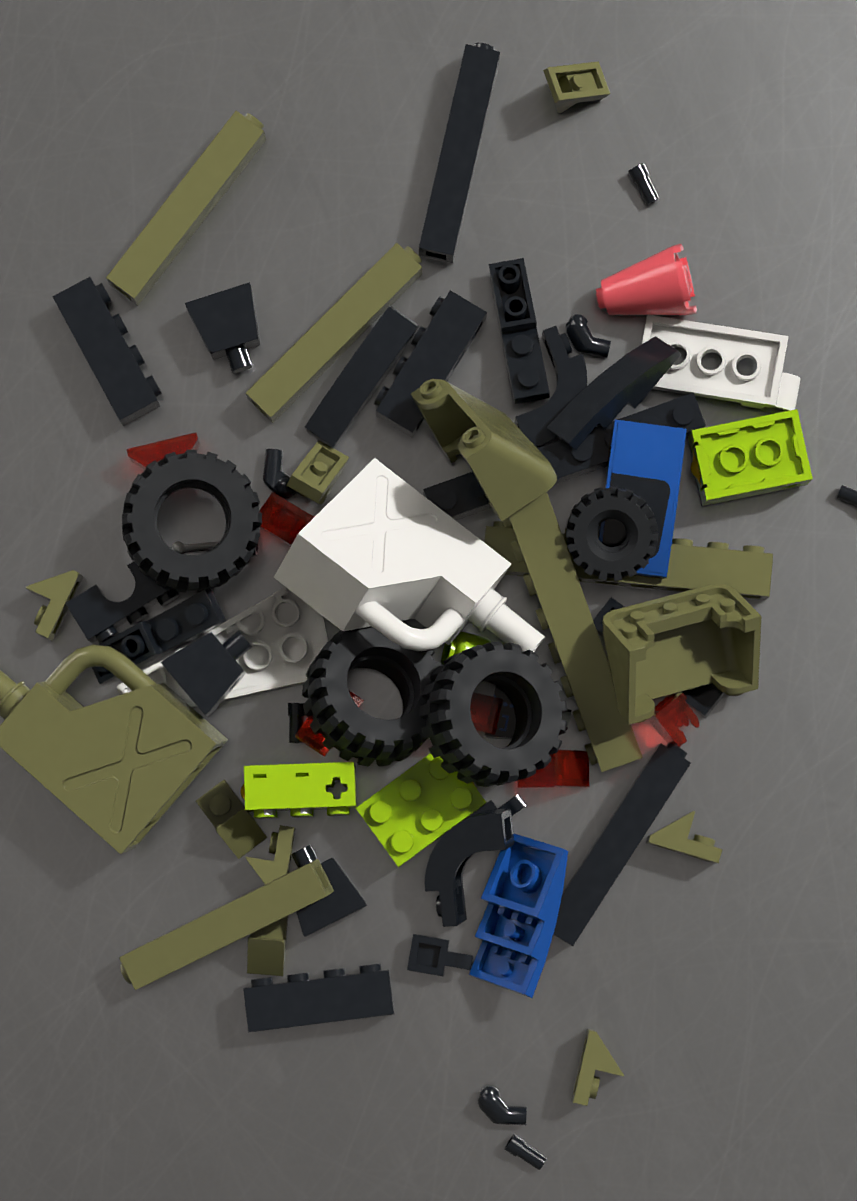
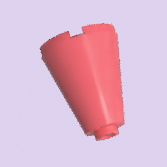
[596,244,697,315]

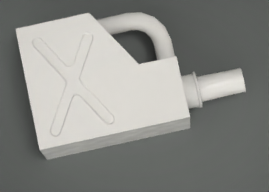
[274,458,545,652]

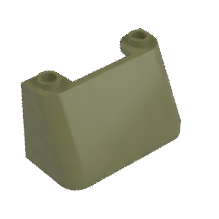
[411,379,557,521]
[603,584,762,725]

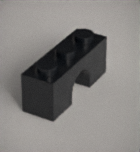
[65,561,179,644]

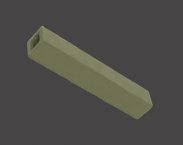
[106,111,266,306]
[246,243,422,423]
[119,859,334,990]

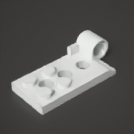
[642,315,801,414]

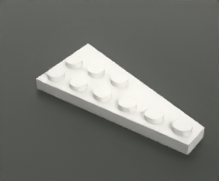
[117,587,329,707]

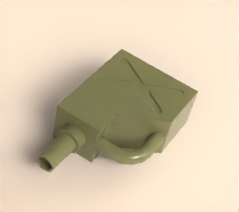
[0,644,228,854]

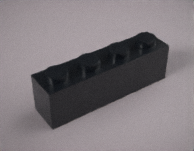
[52,277,162,426]
[374,290,487,438]
[243,963,394,1033]

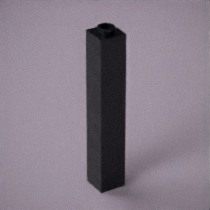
[419,42,500,263]
[554,742,691,946]

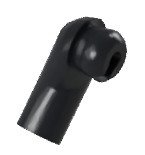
[566,314,611,358]
[263,449,297,499]
[478,1086,527,1125]

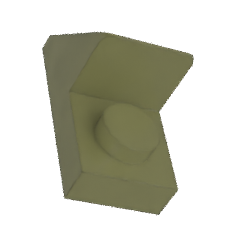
[543,61,610,113]
[287,440,349,504]
[25,570,84,641]
[196,779,268,859]
[646,811,722,864]
[245,825,296,884]
[247,916,288,976]
[571,1029,624,1106]

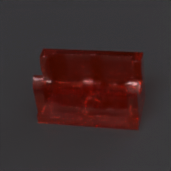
[648,692,699,747]

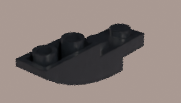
[489,258,550,404]
[92,589,226,684]

